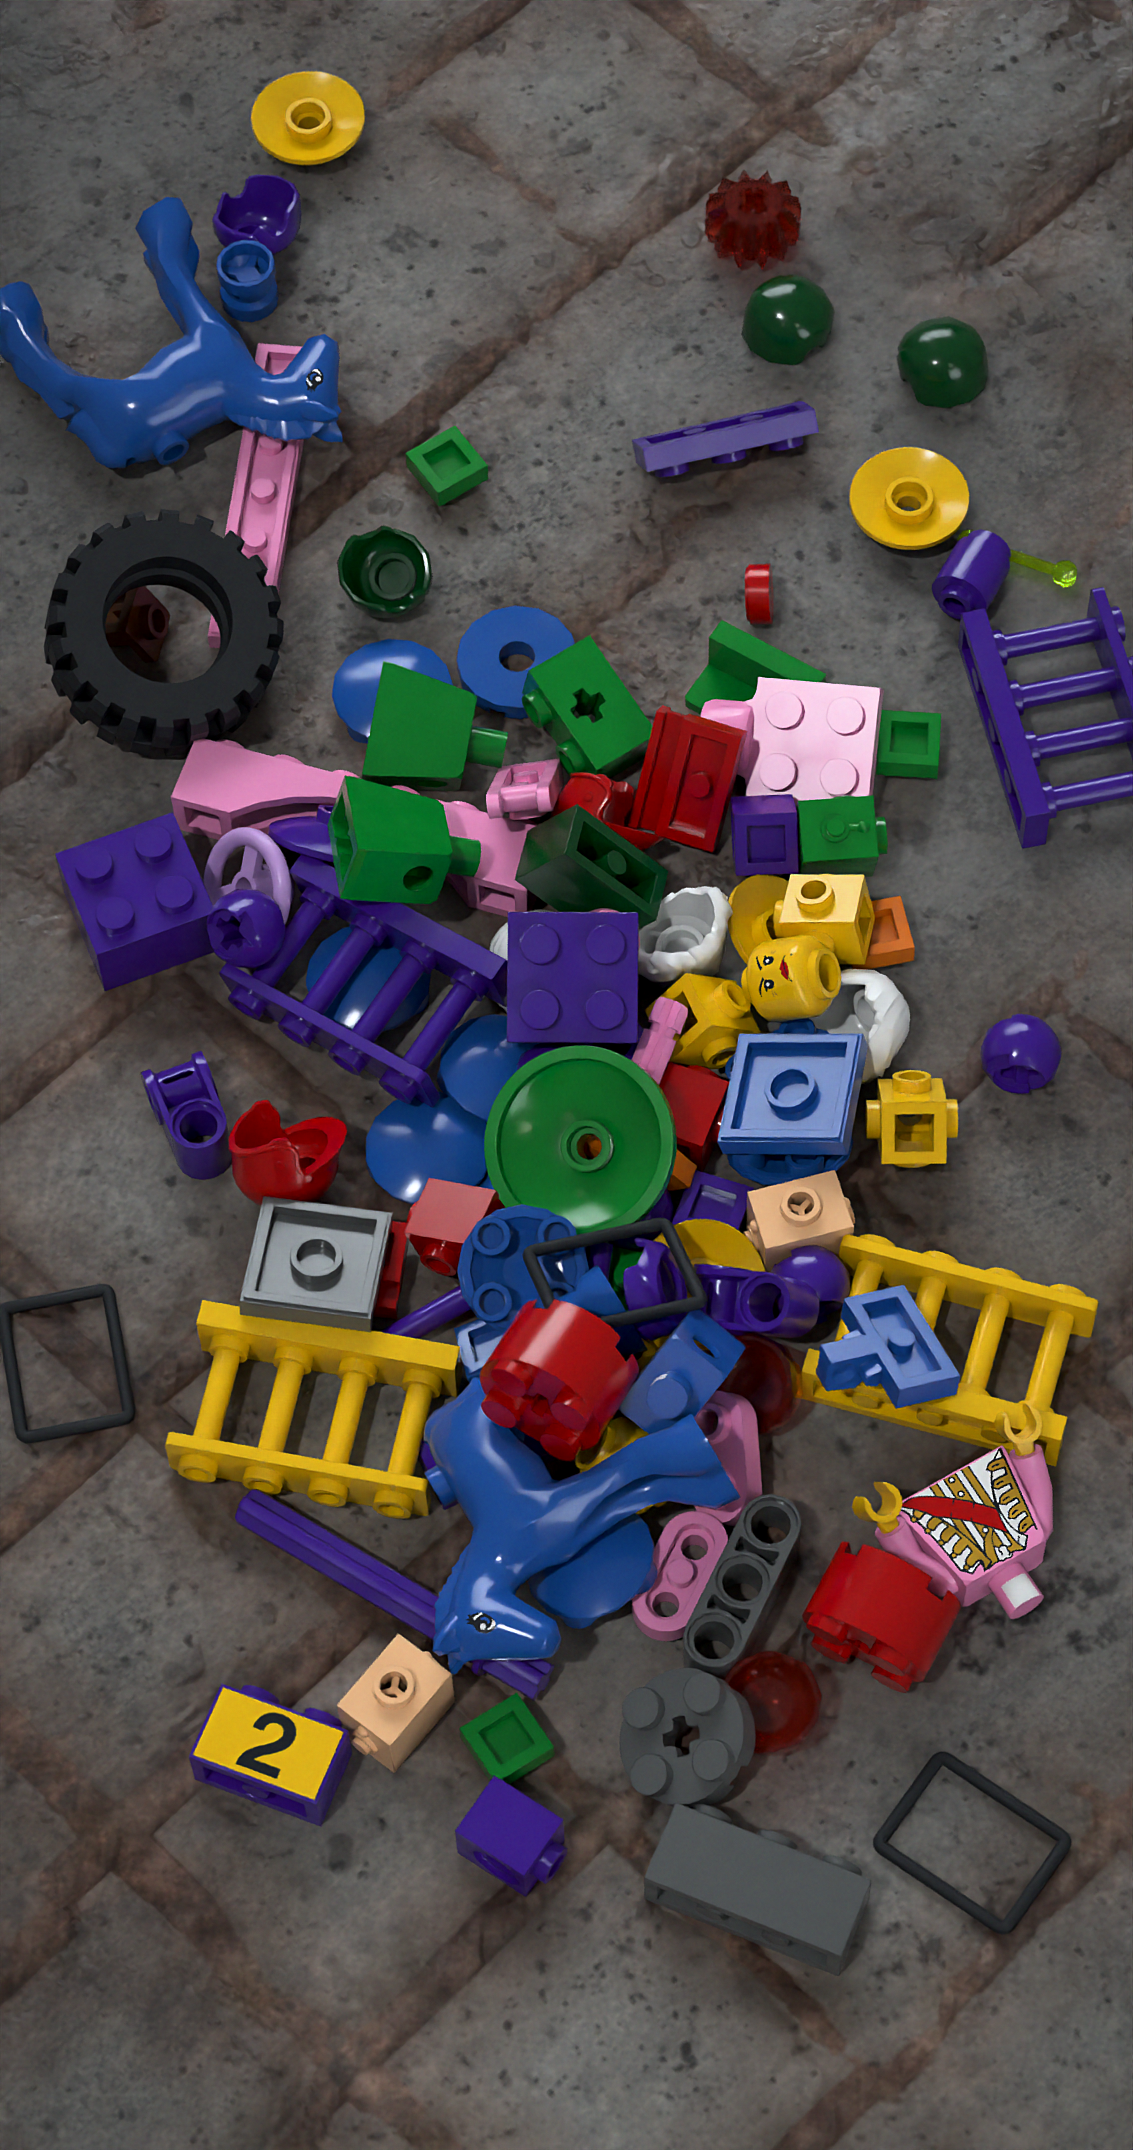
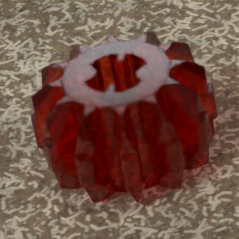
[704,169,801,270]

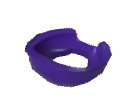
[623,1238,687,1343]

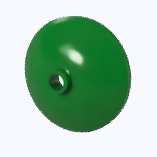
[484,1046,677,1235]

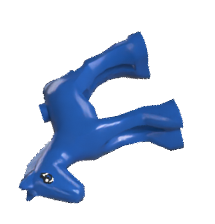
[0,197,343,469]
[424,1265,740,1675]

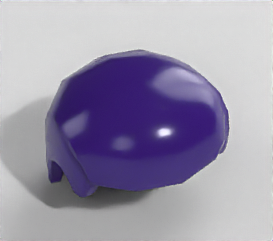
[212,175,301,256]

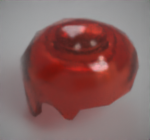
[714,1333,803,1436]
[723,1651,823,1756]

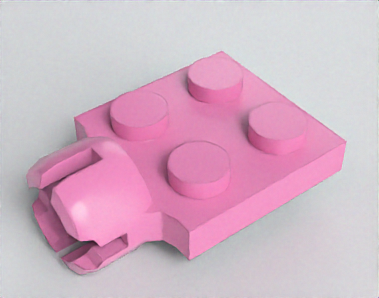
[700,677,884,806]

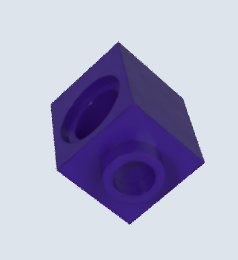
[730,794,799,876]
[455,1775,568,1897]

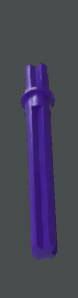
[235,1489,555,1701]

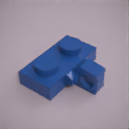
[816,1285,960,1408]

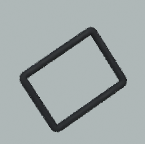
[523,1218,707,1328]
[0,1284,135,1443]
[873,1752,1071,1935]

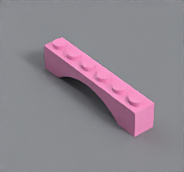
[171,738,537,917]

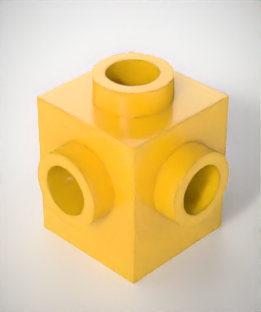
[774,874,875,965]
[645,973,761,1069]
[865,1070,958,1168]

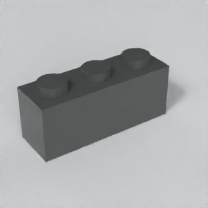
[644,1803,872,1977]

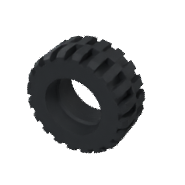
[44,509,284,756]

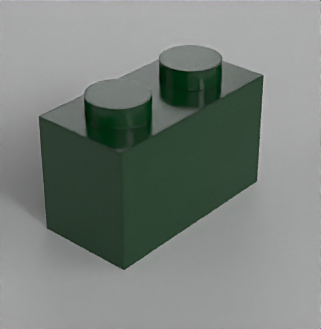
[515,804,668,929]

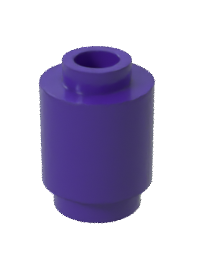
[932,530,1011,619]

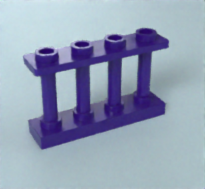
[958,587,1133,849]
[219,854,507,1107]

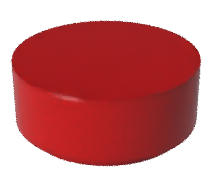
[745,563,774,625]

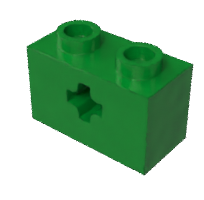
[521,635,652,779]

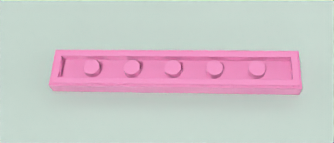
[208,343,304,648]

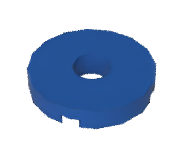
[456,606,575,719]

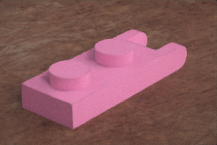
[486,759,564,820]

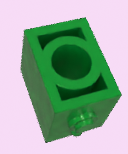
[796,795,888,877]

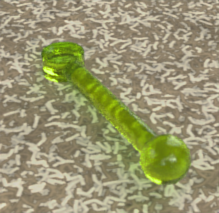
[957,529,1077,587]

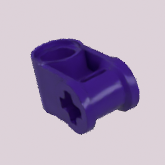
[140,1051,232,1180]
[693,1264,820,1338]

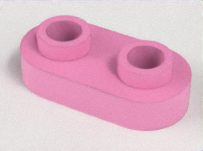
[694,1391,762,1526]
[632,1511,728,1641]

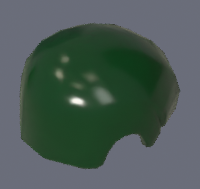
[741,274,835,365]
[897,316,988,408]
[337,525,433,618]

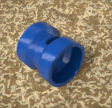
[216,240,279,322]

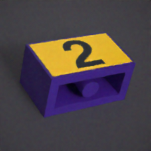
[189,1683,352,1827]

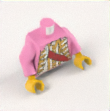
[852,1403,1053,1619]

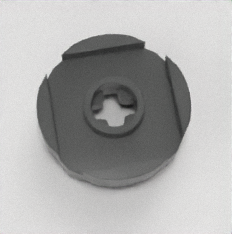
[619,1668,755,1809]

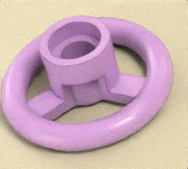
[203,827,294,924]

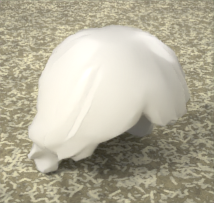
[638,886,733,989]
[809,969,910,1084]

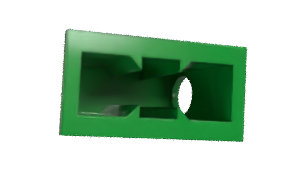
[361,661,508,791]
[327,775,481,904]

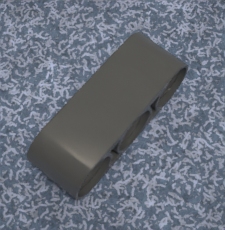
[683,1494,801,1686]

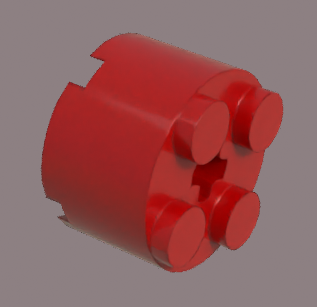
[480,1300,639,1461]
[802,1542,961,1693]

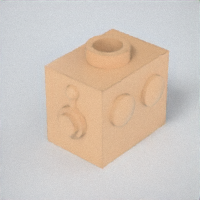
[743,1170,855,1273]
[337,1633,455,1773]

